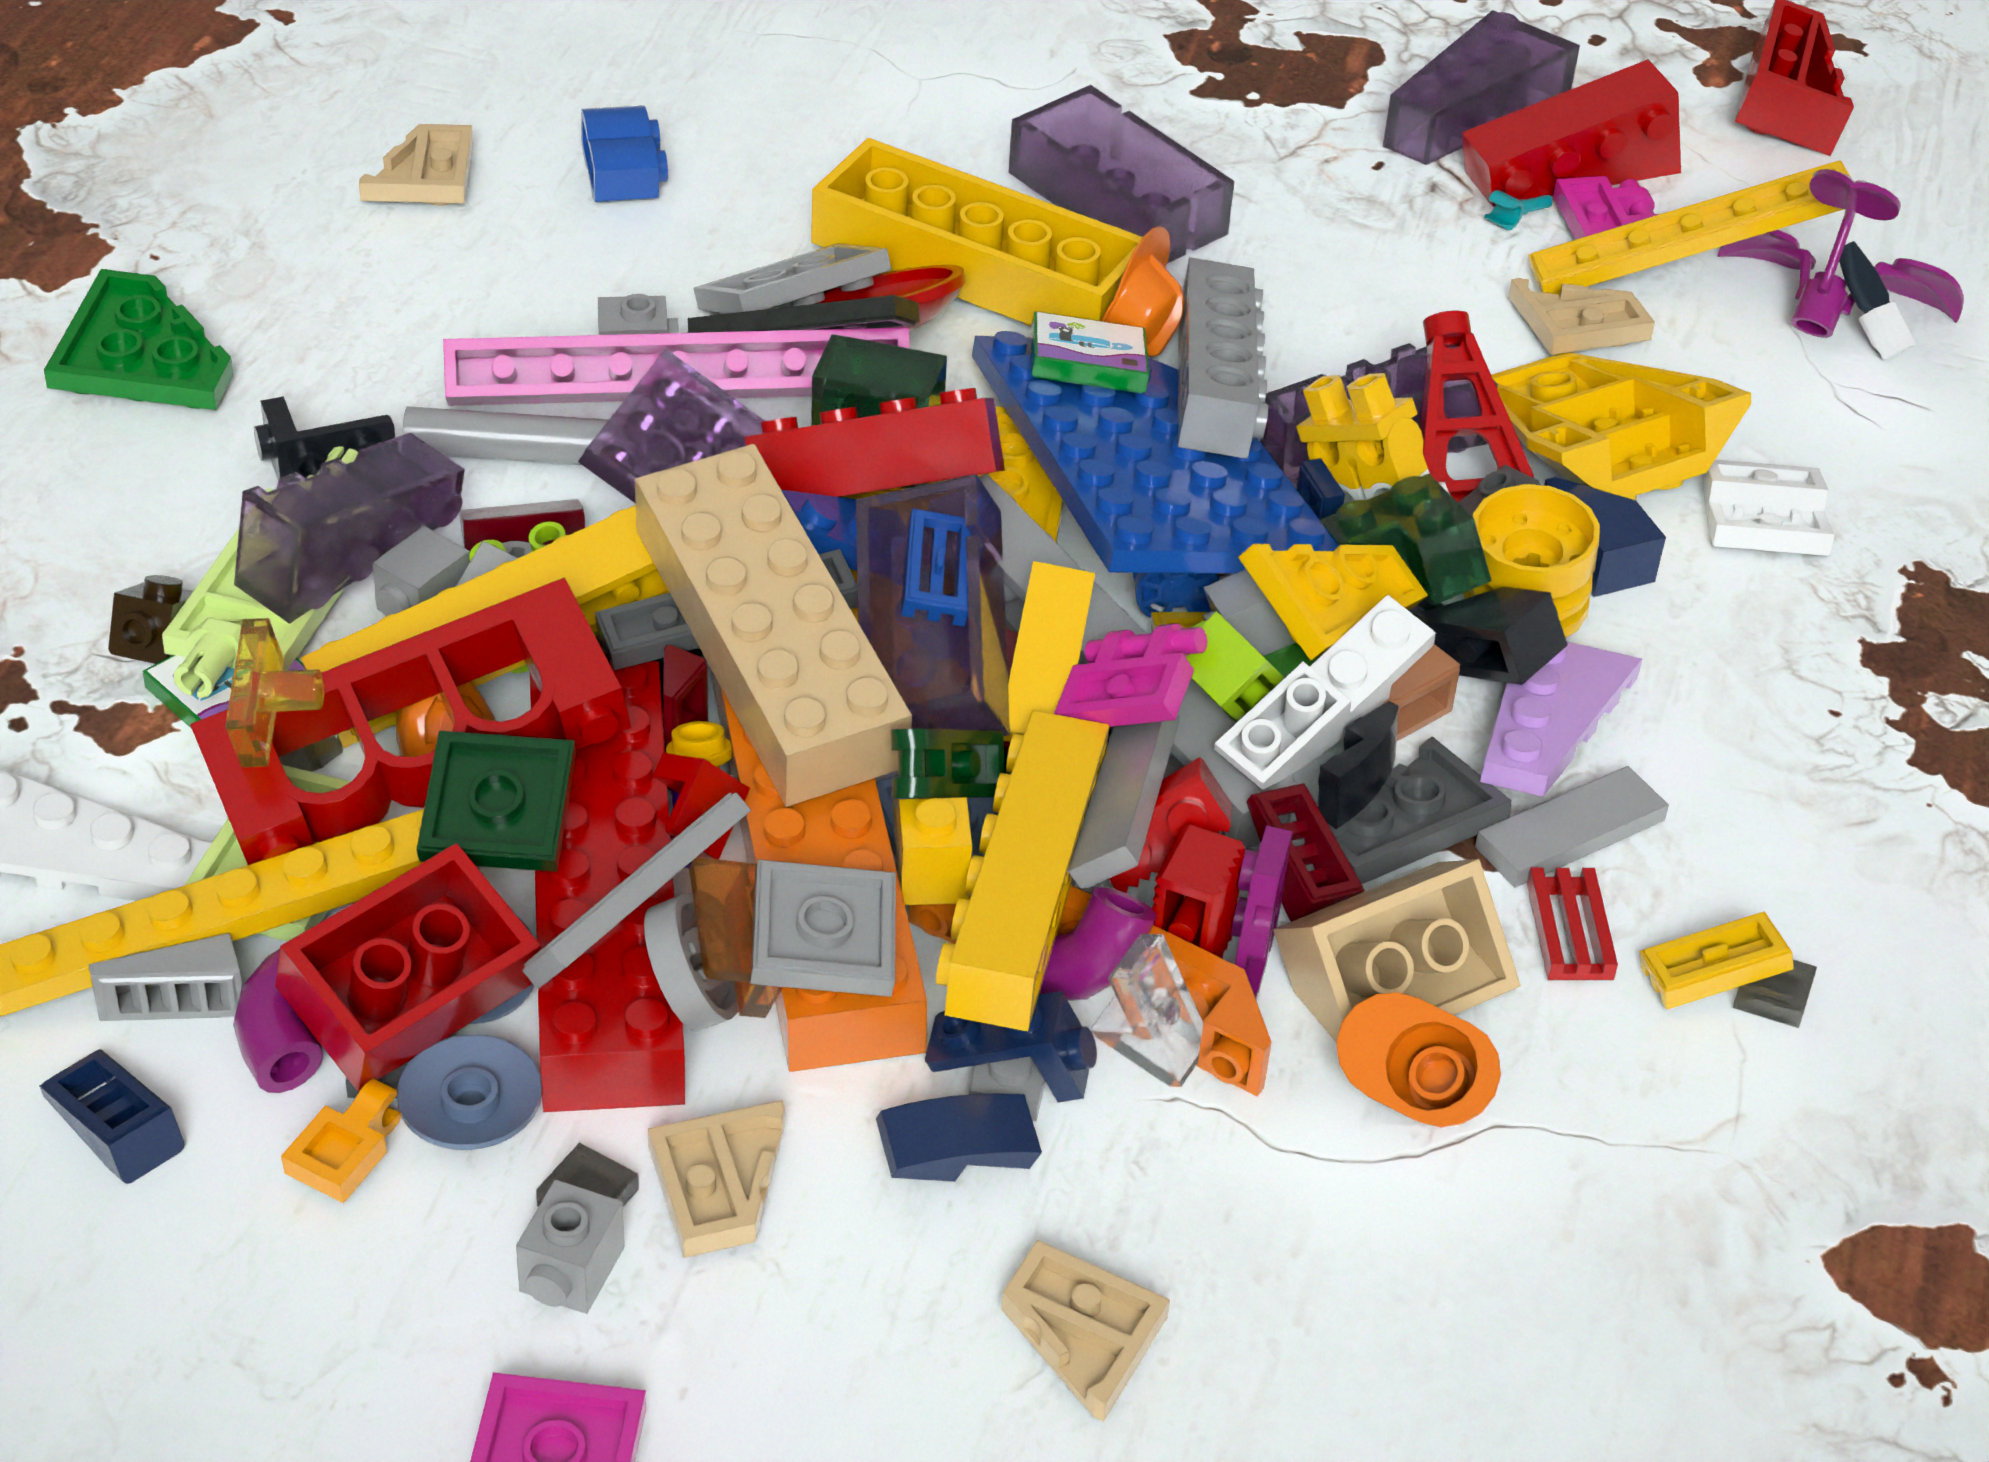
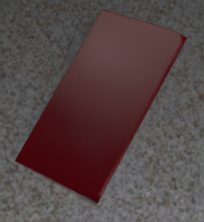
[459,499,585,553]
[663,645,708,790]

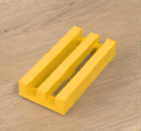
[1639,911,1794,1010]

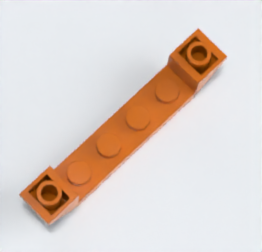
[908,885,1272,1097]

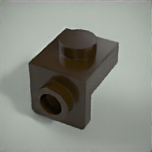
[108,575,193,664]

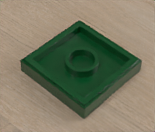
[416,731,577,872]

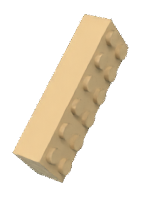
[635,444,912,807]

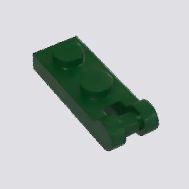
[891,729,1004,798]

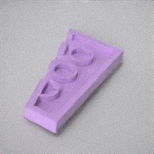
[1480,642,1642,797]

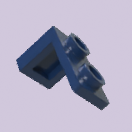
[925,991,1097,1103]

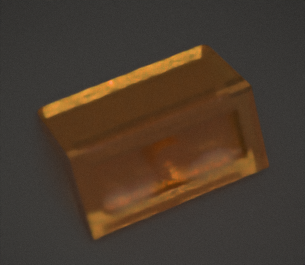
[689,857,783,1018]

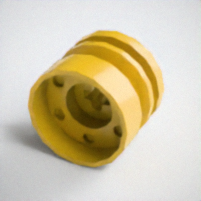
[1464,484,1600,638]

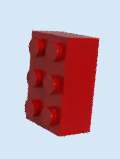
[275,843,541,1092]

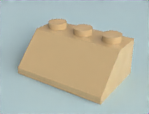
[1273,859,1521,1042]

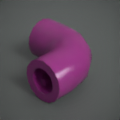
[1039,887,1157,1001]
[233,949,323,1093]

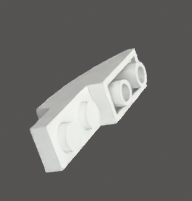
[1214,595,1436,790]

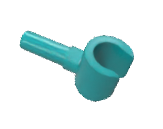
[1484,190,1553,230]

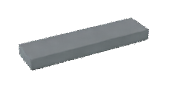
[1068,714,1180,889]
[522,792,751,989]

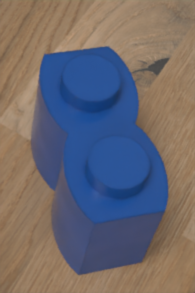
[581,105,668,202]

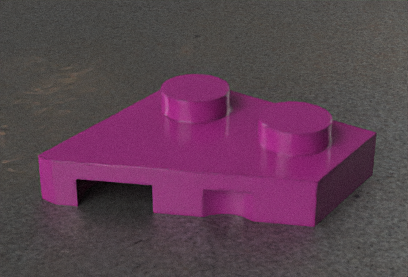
[1231,825,1293,1001]

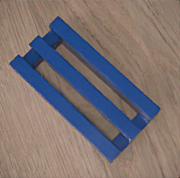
[900,508,975,627]

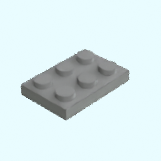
[693,243,892,314]

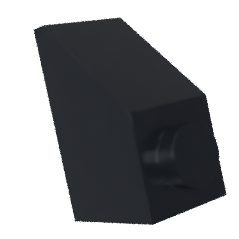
[1416,587,1568,685]

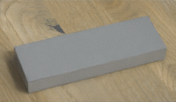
[1475,766,1669,888]

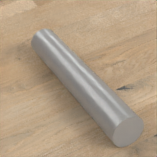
[402,406,684,470]

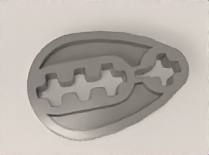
[644,893,748,1032]

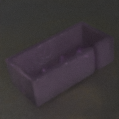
[1008,84,1235,264]
[856,474,1010,736]

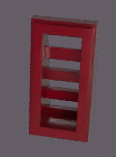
[1246,783,1365,922]

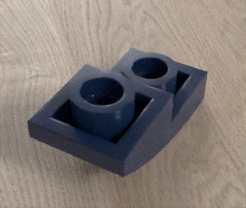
[876,1093,1042,1182]

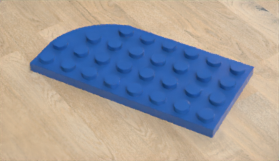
[972,331,1339,574]

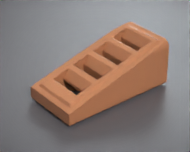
[1381,644,1460,741]

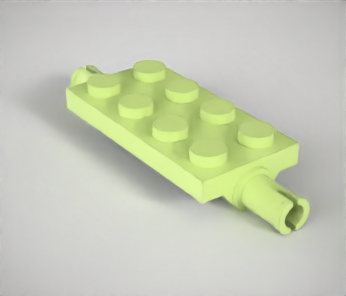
[162,446,382,698]

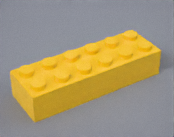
[811,138,1143,327]

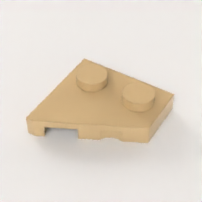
[359,124,473,206]
[1509,278,1655,355]
[648,1100,785,1258]
[1001,1240,1170,1422]

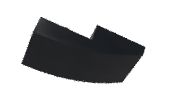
[1318,701,1399,829]

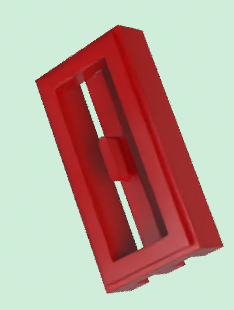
[1527,867,1618,980]

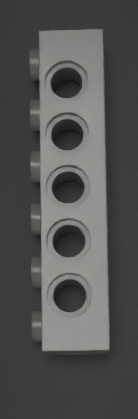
[1178,257,1268,459]

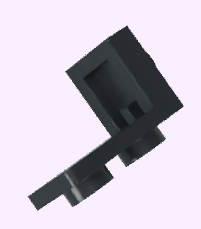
[254,396,397,489]

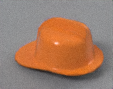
[1101,226,1185,357]
[1336,992,1501,1128]

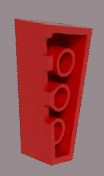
[1461,59,1681,207]
[745,388,1005,497]

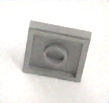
[750,859,896,997]

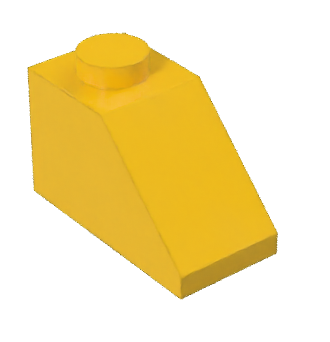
[892,797,972,905]

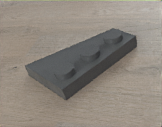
[1328,736,1512,884]

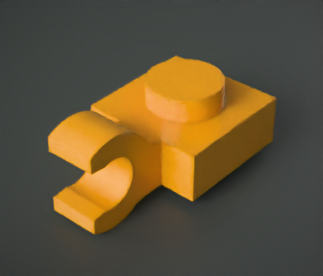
[281,1078,401,1204]

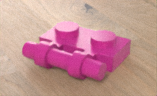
[1553,176,1659,240]
[1054,623,1207,727]

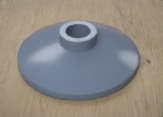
[397,1035,542,1150]

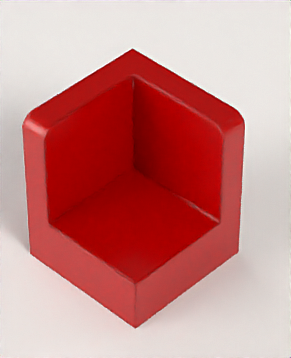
[652,753,750,861]

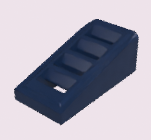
[39,1049,185,1184]

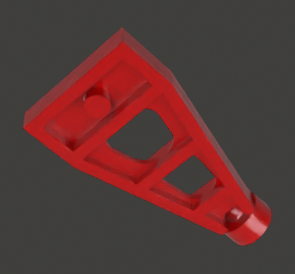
[1420,310,1534,546]

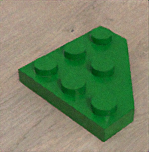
[44,269,233,410]

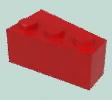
[1735,0,1854,156]

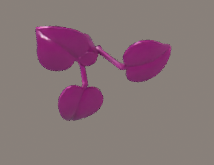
[1717,169,1964,338]

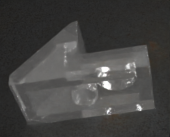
[1091,934,1203,1087]

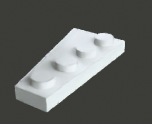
[0,769,211,901]

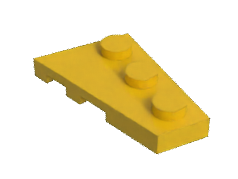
[1238,544,1428,661]

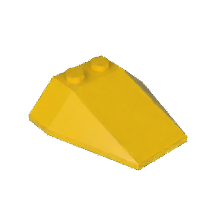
[1491,352,1751,500]

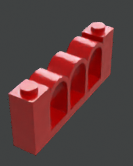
[190,577,632,865]

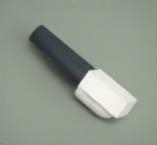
[1839,241,1916,360]

